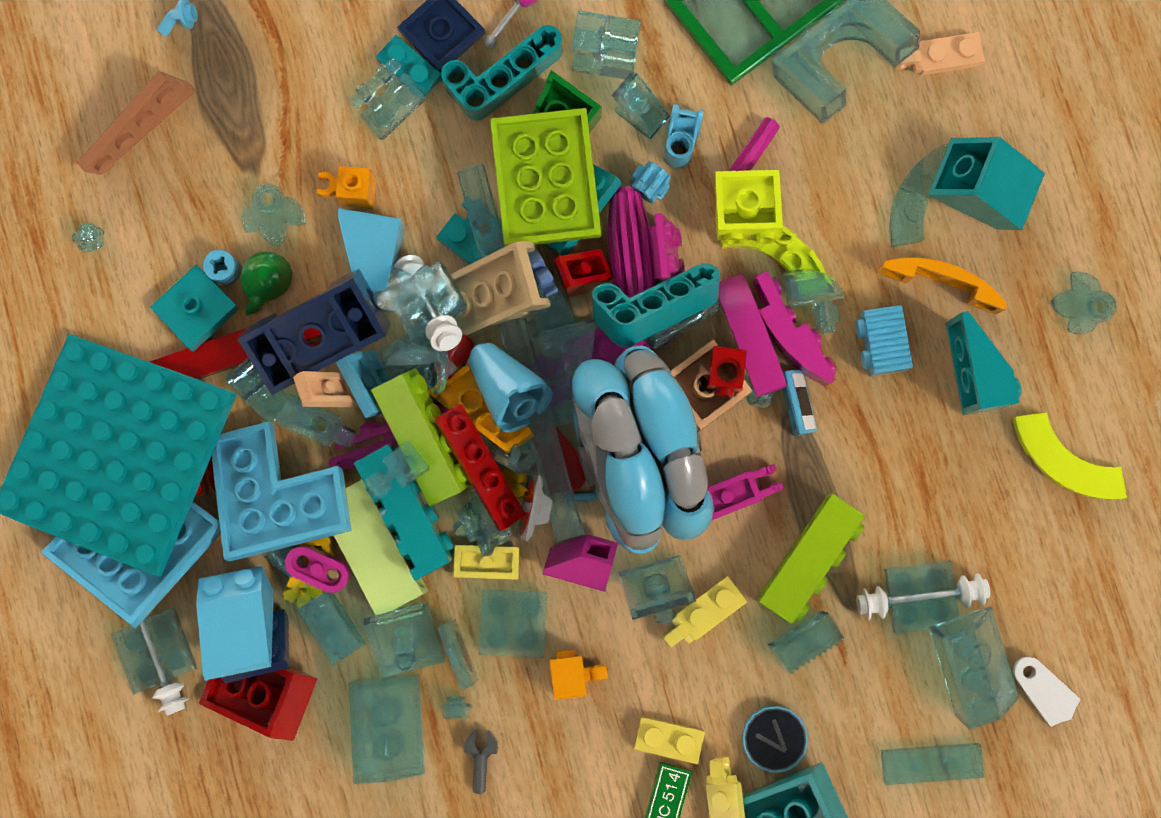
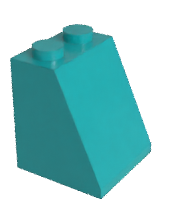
[928,137,1045,230]

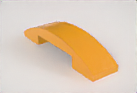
[877,258,1007,315]

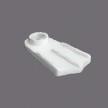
[1013,657,1080,727]

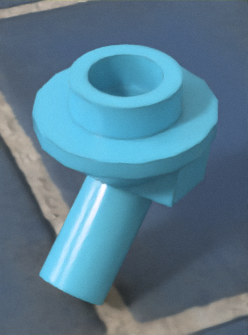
[157,0,198,36]

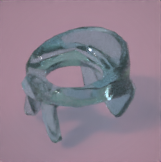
[489,433,540,475]

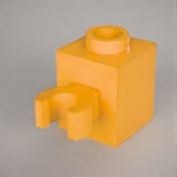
[316,166,376,209]
[549,649,608,700]

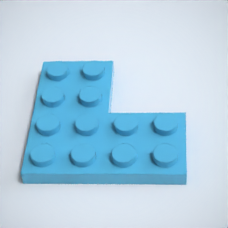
[212,421,352,562]
[41,502,221,629]

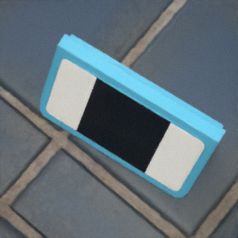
[782,370,817,437]

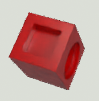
[707,346,747,397]

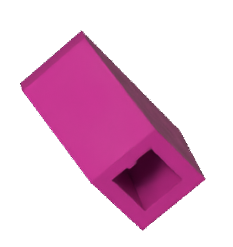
[542,534,618,592]

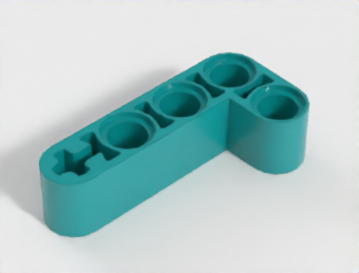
[441,25,563,121]
[592,264,720,347]

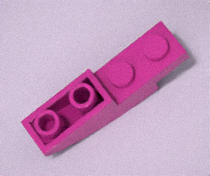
[752,271,836,386]

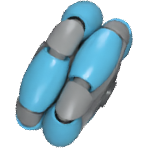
[572,346,714,554]

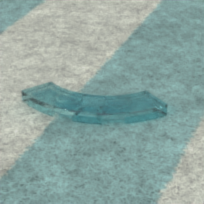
[889,143,949,248]

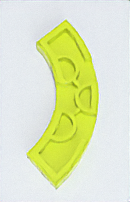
[715,217,830,294]
[1012,412,1127,500]

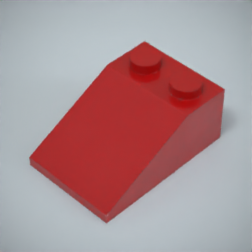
[199,666,318,741]

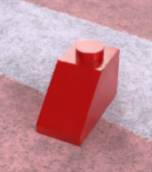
[554,249,613,297]

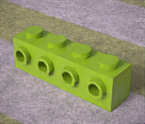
[371,368,472,506]
[756,494,865,624]

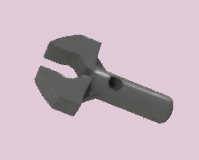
[464,730,498,794]

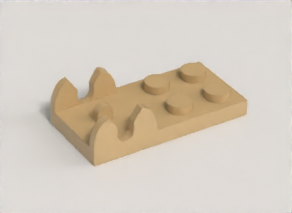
[430,241,551,337]

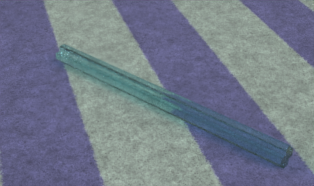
[457,164,584,542]

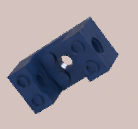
[238,269,391,395]

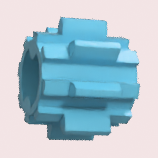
[630,161,671,204]

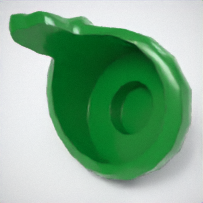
[240,252,293,316]

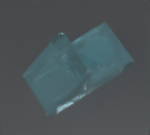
[611,72,670,139]

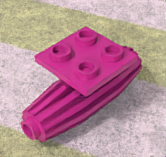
[607,187,685,298]

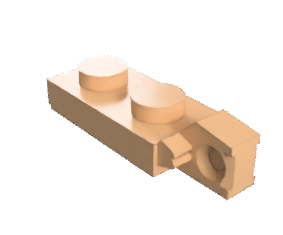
[894,32,985,76]
[293,371,358,407]

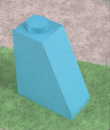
[337,208,405,302]

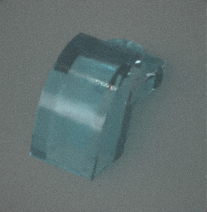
[783,269,844,334]

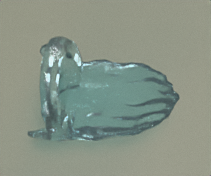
[386,346,457,395]

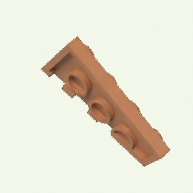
[76,71,197,175]

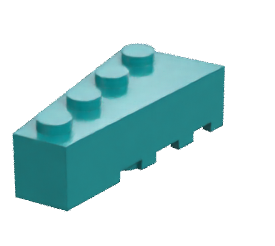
[354,443,455,581]

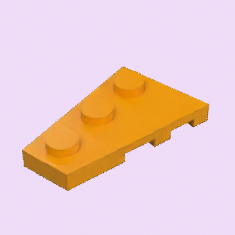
[428,364,534,454]

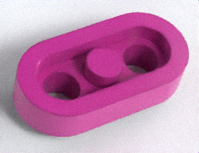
[285,544,350,593]

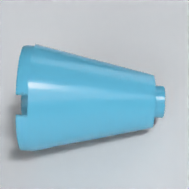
[468,343,553,432]

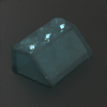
[929,606,1019,730]
[349,675,425,784]

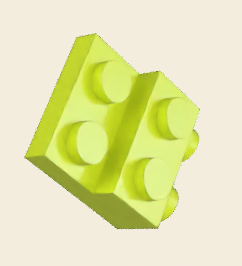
[715,170,783,246]

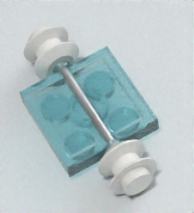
[391,255,468,351]
[856,560,990,634]
[111,608,197,716]

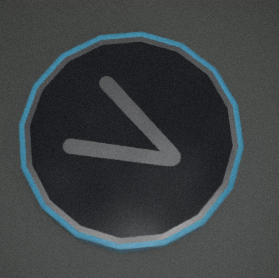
[742,706,808,773]

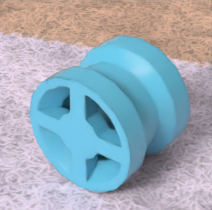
[203,250,241,285]

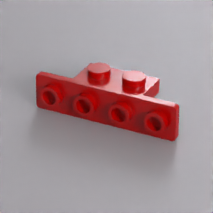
[435,404,524,531]

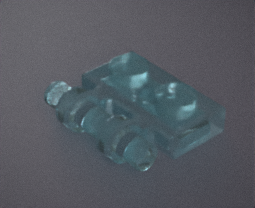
[349,57,428,140]

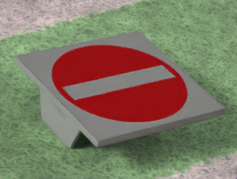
[515,475,553,541]

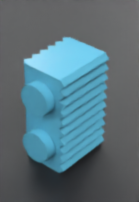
[855,305,913,377]

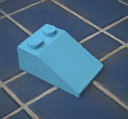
[196,566,274,680]

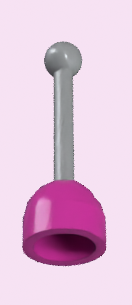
[484,0,537,48]

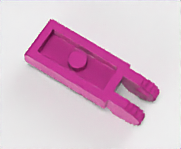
[707,464,785,521]

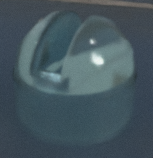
[747,385,774,408]

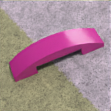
[718,273,787,397]

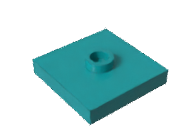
[150,264,240,352]

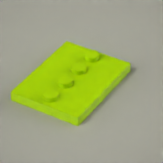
[490,108,602,247]

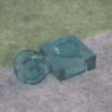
[365,441,429,499]

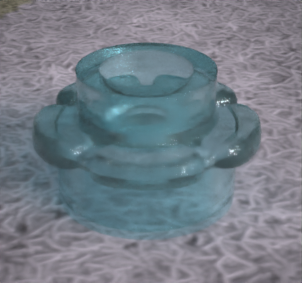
[72,224,104,252]
[440,697,472,720]

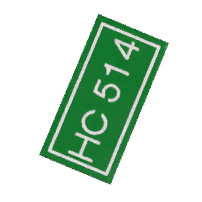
[645,761,692,818]

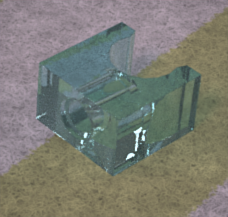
[571,11,641,81]

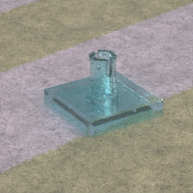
[618,555,696,624]
[364,602,445,678]

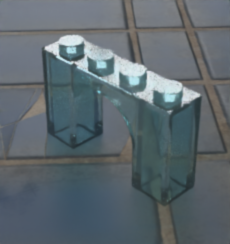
[772,0,920,124]

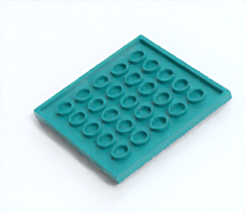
[0,334,237,577]

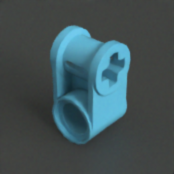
[664,103,704,168]

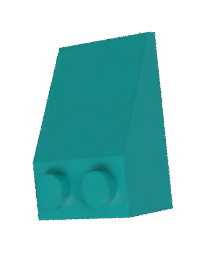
[945,311,1022,415]
[743,762,848,818]

